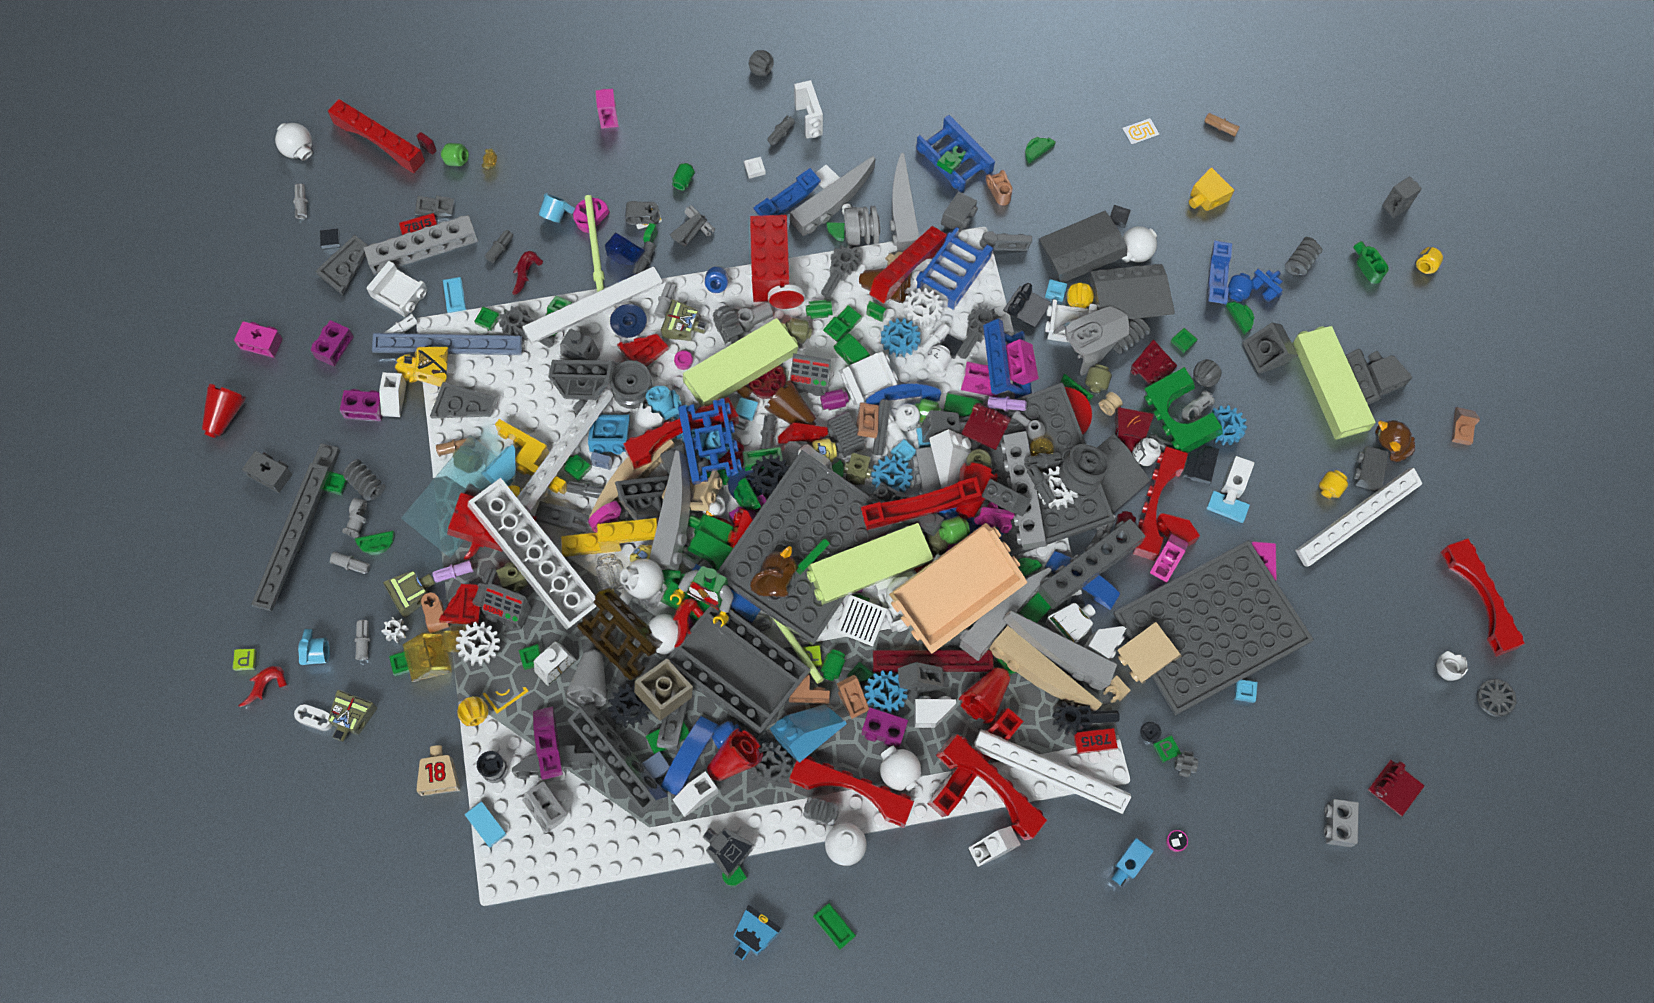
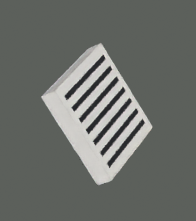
[836,595,888,646]

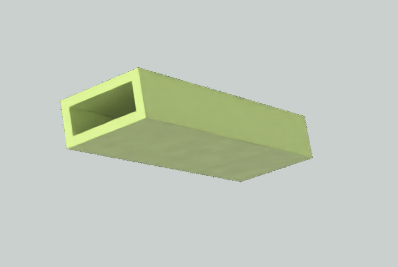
[683,318,798,407]
[1293,326,1376,440]
[806,523,934,605]

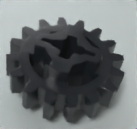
[750,454,790,495]
[608,684,652,728]

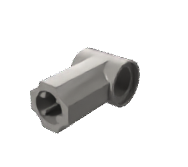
[737,301,773,332]

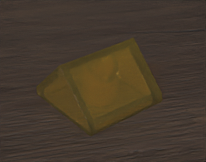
[403,633,452,682]

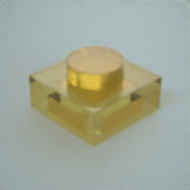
[442,631,462,652]

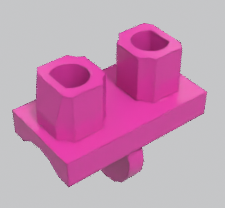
[974,502,1015,533]

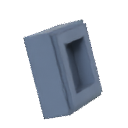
[590,452,613,470]
[642,752,670,780]

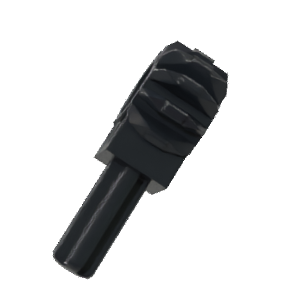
[1052,701,1120,736]

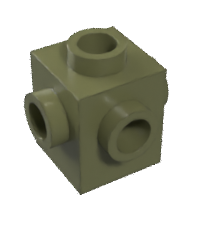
[843,453,872,485]
[496,562,528,592]

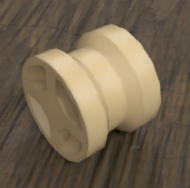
[1099,392,1123,416]

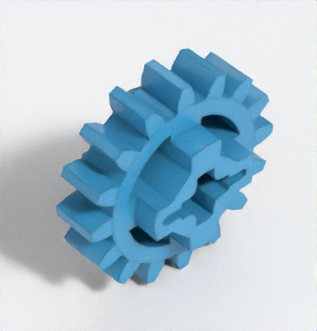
[881,318,921,358]
[1209,405,1247,446]
[871,456,913,494]
[864,671,908,714]

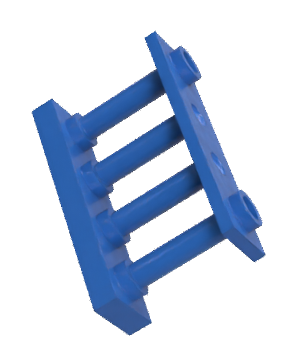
[916,115,995,193]
[916,227,993,310]
[983,318,1032,399]

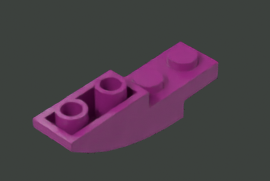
[533,706,563,780]

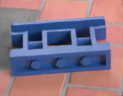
[678,398,742,485]

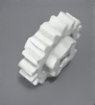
[903,288,943,327]
[1037,467,1078,510]
[456,622,500,666]

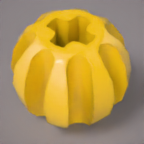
[1066,283,1094,308]
[457,696,488,726]

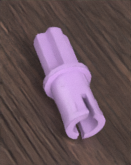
[988,396,1027,412]
[433,560,474,582]

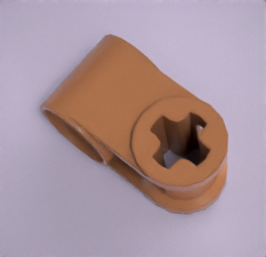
[986,170,1013,205]
[421,593,450,633]

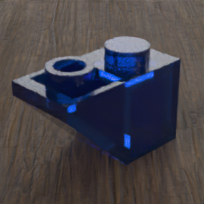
[605,232,645,265]

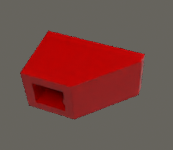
[728,508,753,548]
[1157,513,1200,547]

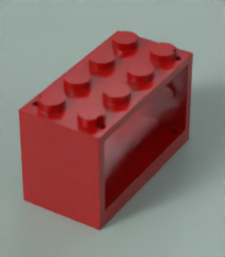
[750,215,789,302]

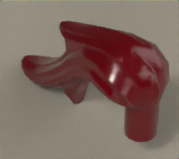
[512,251,543,295]

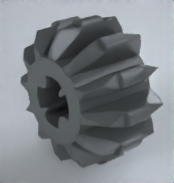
[803,797,839,826]

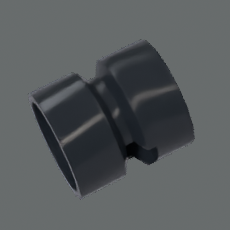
[477,751,508,783]

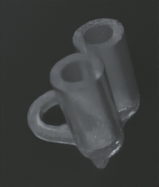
[595,553,624,591]

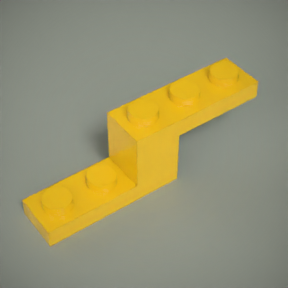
[495,419,567,495]
[561,518,657,557]

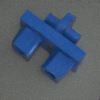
[1252,269,1283,302]

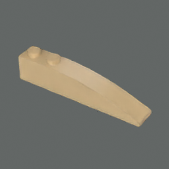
[589,440,675,518]
[989,626,1102,711]

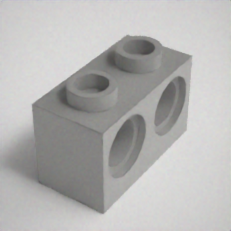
[522,781,567,834]
[1324,799,1359,847]

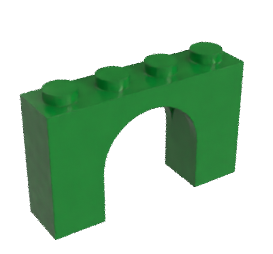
[1144,367,1223,453]
[660,530,733,621]

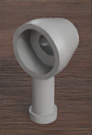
[1012,410,1045,440]

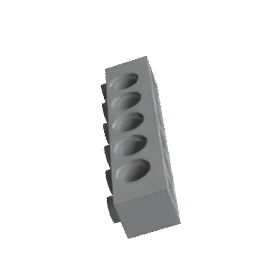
[364,215,478,274]
[1001,431,1047,550]

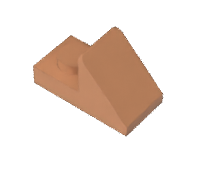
[856,402,879,438]
[1452,407,1480,445]
[789,675,830,704]
[837,675,869,719]

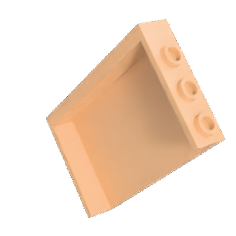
[889,523,1028,654]

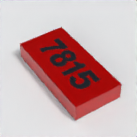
[399,213,437,235]
[1073,728,1118,754]

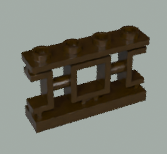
[577,588,663,680]

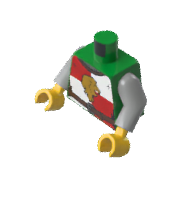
[670,566,733,627]

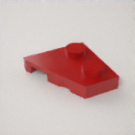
[617,334,669,367]
[777,423,828,444]
[439,584,480,625]

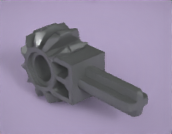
[821,244,861,298]
[499,305,555,348]
[713,305,744,344]
[957,305,998,359]

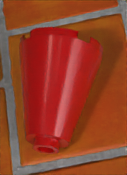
[202,384,246,438]
[956,463,998,519]
[959,668,1010,724]
[707,729,763,781]

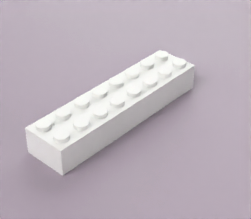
[467,478,596,630]

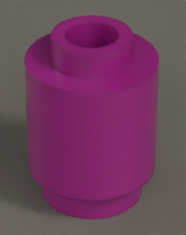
[820,388,849,411]

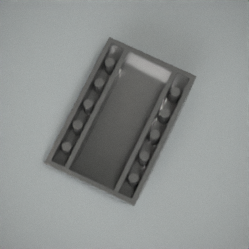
[667,606,811,734]

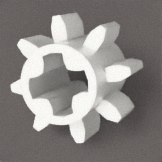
[382,617,409,643]

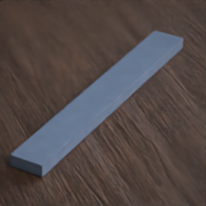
[372,333,523,355]

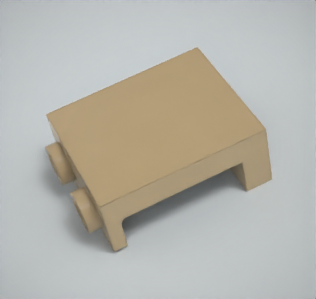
[662,470,722,511]
[1117,622,1182,684]

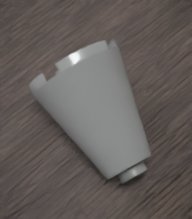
[566,650,607,708]

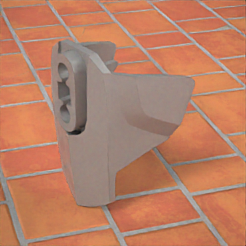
[1054,306,1129,376]

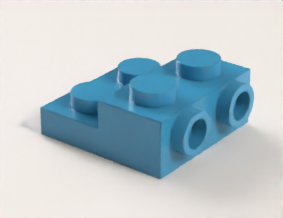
[588,415,630,455]

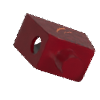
[1115,407,1154,453]

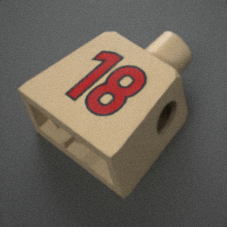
[417,745,460,796]

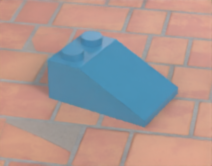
[770,704,847,763]

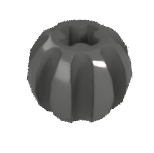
[748,50,774,76]
[1193,359,1222,387]

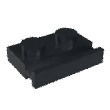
[1183,444,1219,485]

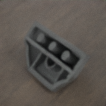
[548,360,615,400]
[615,476,669,520]

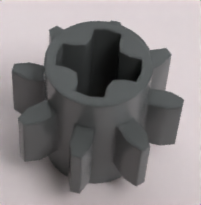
[1174,751,1198,777]

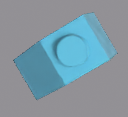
[481,445,515,486]

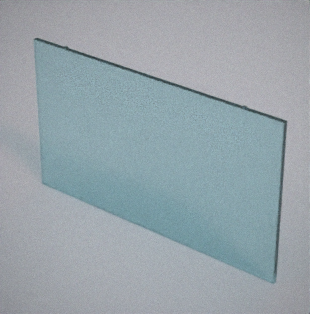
[401,435,518,558]

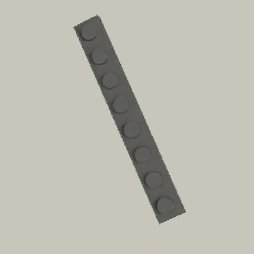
[251,463,330,612]

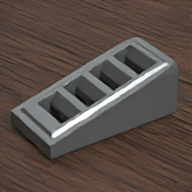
[670,213,707,247]

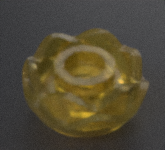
[481,148,497,170]
[1029,437,1054,456]

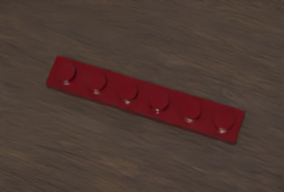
[873,650,994,672]

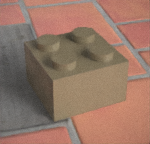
[635,659,693,721]

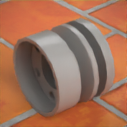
[844,206,880,246]

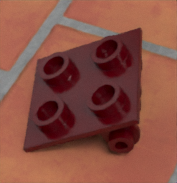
[1130,339,1177,385]
[961,403,1012,450]
[1368,760,1425,817]

